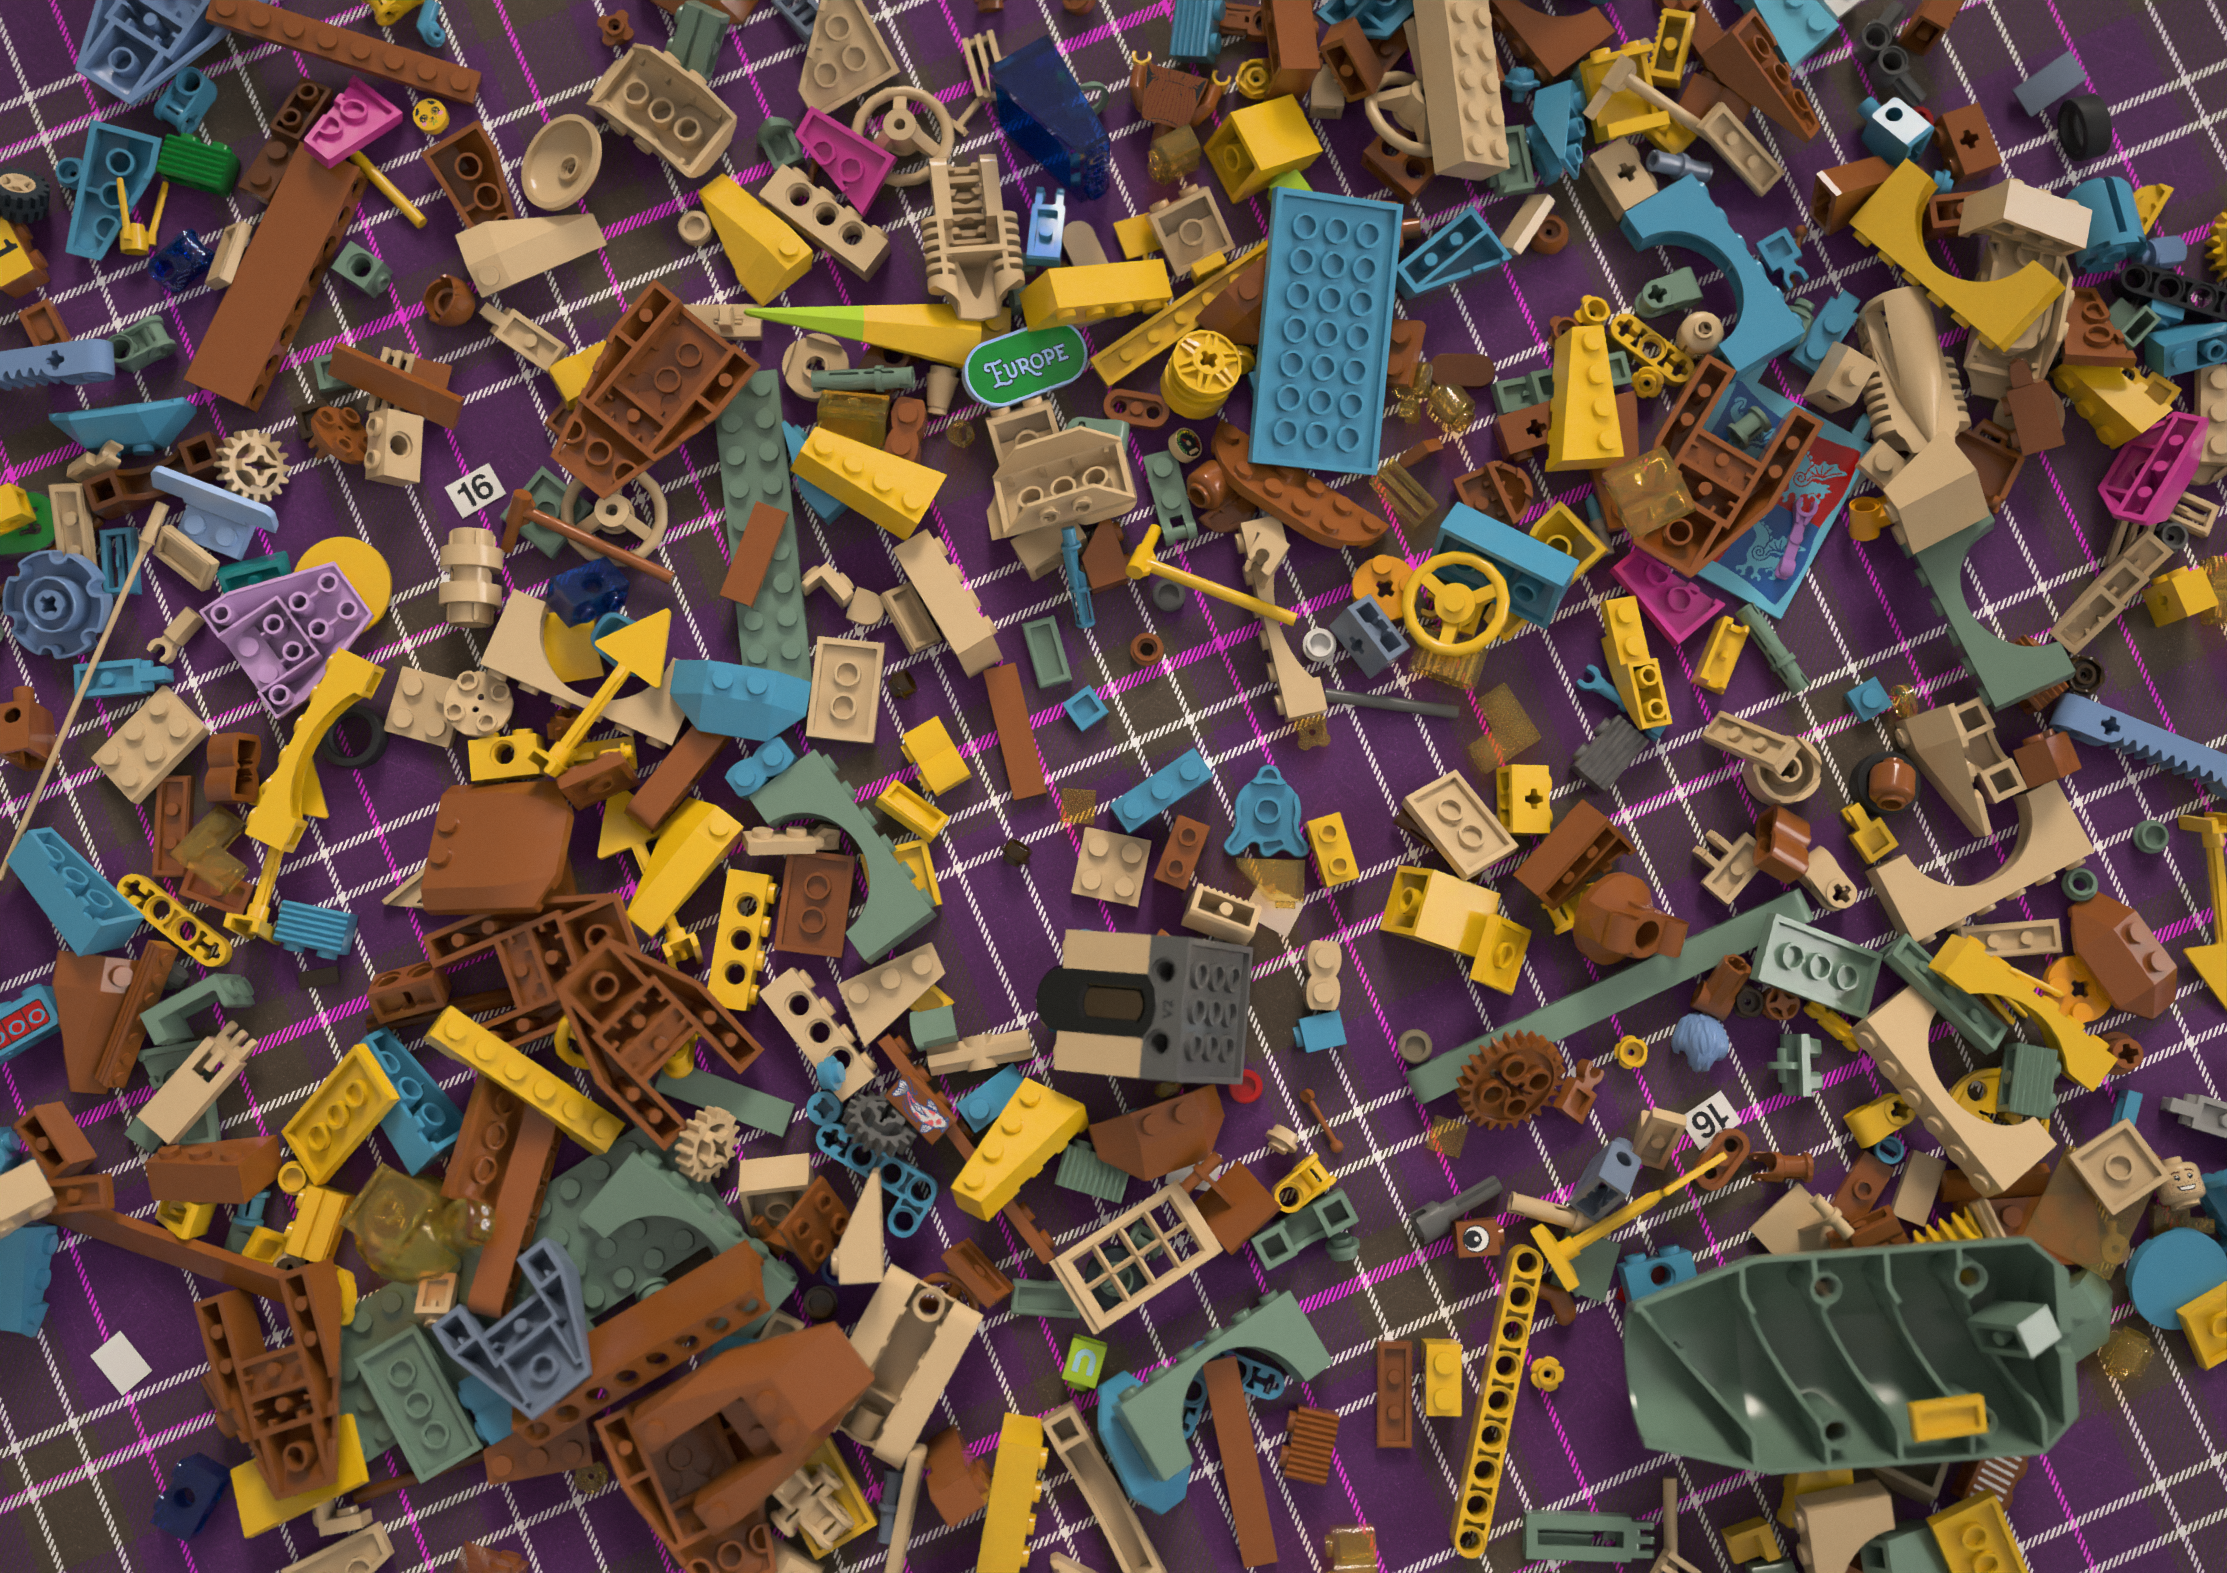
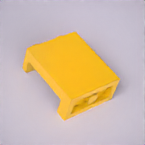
[1579,40,1670,144]

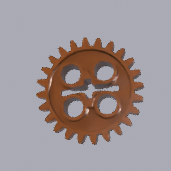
[1455,1030,1566,1131]

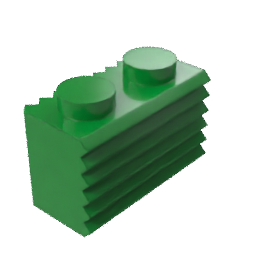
[155,132,241,198]

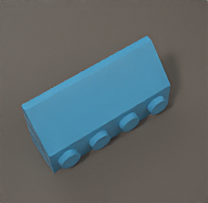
[1430,501,1579,630]

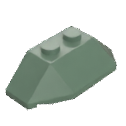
[2069,1263,2113,1363]

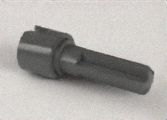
[1408,1175,1503,1244]

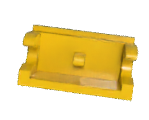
[1691,615,1750,695]

